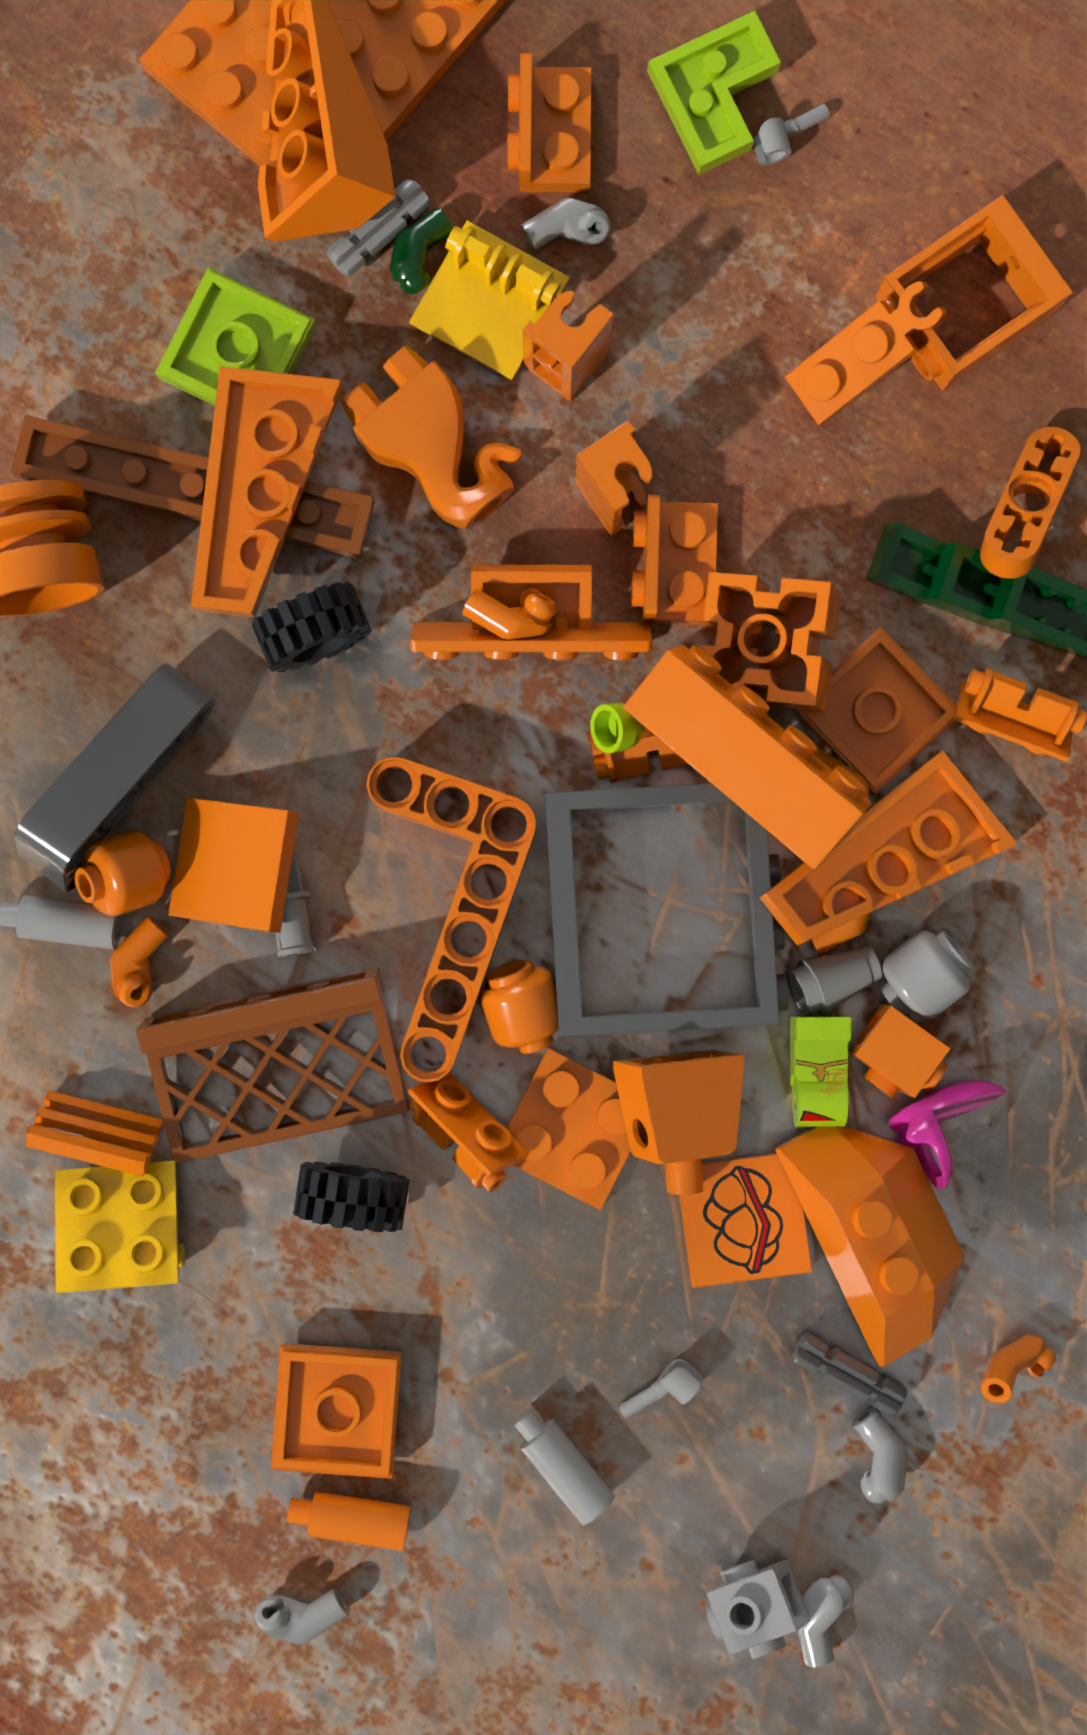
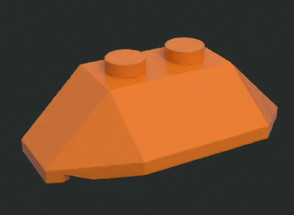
[774,1126,965,1367]

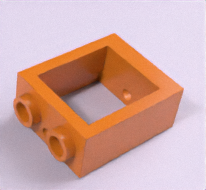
[875,195,1073,392]

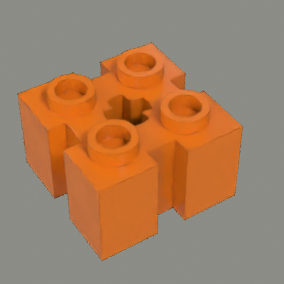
[700,572,841,712]

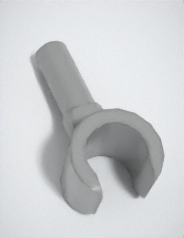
[753,104,830,165]
[619,1359,702,1419]

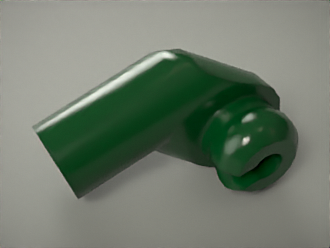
[389,207,453,295]

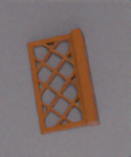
[136,967,409,1164]

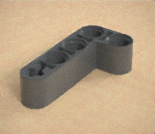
[14,663,216,893]

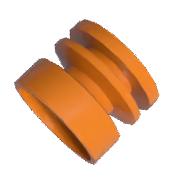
[0,480,105,617]

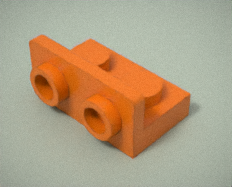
[507,53,591,193]
[631,494,718,625]

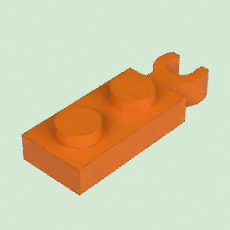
[785,281,948,425]

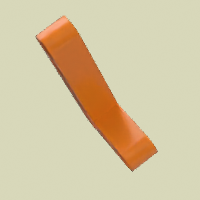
[366,757,536,1083]

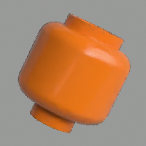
[75,830,171,917]
[478,959,559,1054]

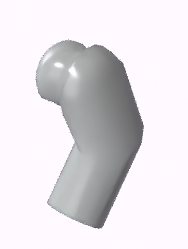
[520,197,611,251]
[255,1588,350,1645]

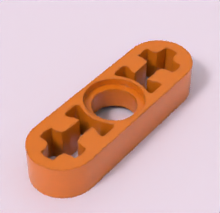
[980,427,1080,579]

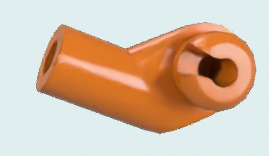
[462,589,556,640]
[110,916,169,1008]
[981,1334,1056,1403]

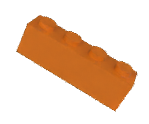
[622,644,872,870]

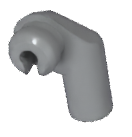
[852,1407,908,1504]
[798,1575,854,1667]

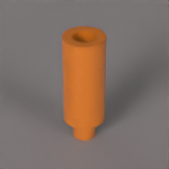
[287,1491,411,1552]

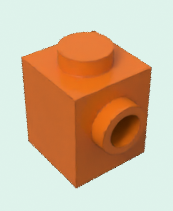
[848,1004,950,1099]

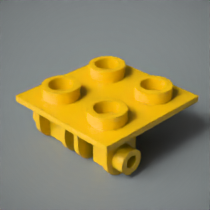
[409,220,570,380]
[55,1161,186,1293]

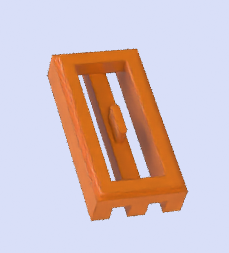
[26,1090,163,1177]

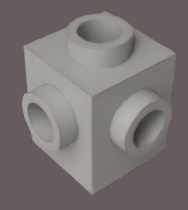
[706,1559,811,1659]

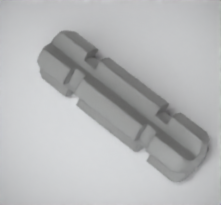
[326,179,430,276]

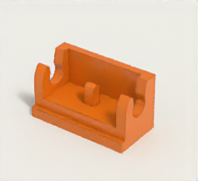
[523,290,614,402]
[575,420,652,537]

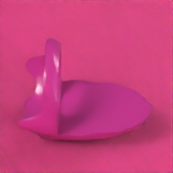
[888,1080,1007,1189]

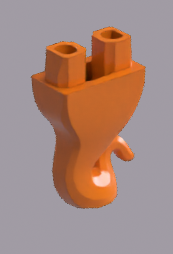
[340,345,522,529]

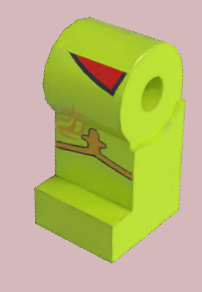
[789,1015,852,1127]

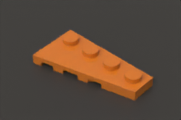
[191,366,343,617]
[759,750,1018,946]

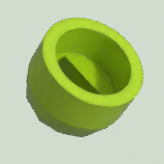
[590,702,645,753]

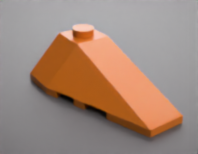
[258,0,396,242]

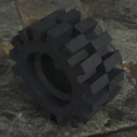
[252,582,371,673]
[293,1162,410,1232]

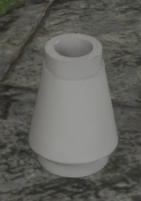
[787,946,882,1016]

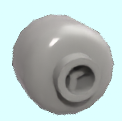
[880,930,974,1020]

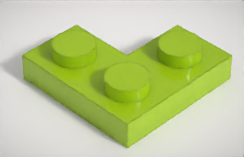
[647,10,781,175]

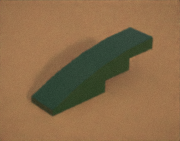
[866,522,1087,658]

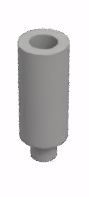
[0,895,123,950]
[513,1408,615,1525]

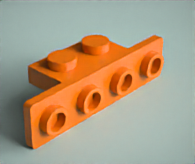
[410,564,652,660]

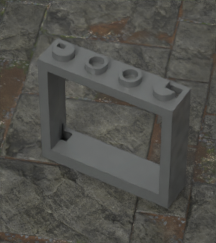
[545,783,789,1037]

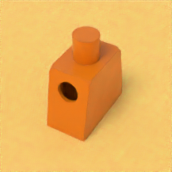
[613,1049,744,1195]

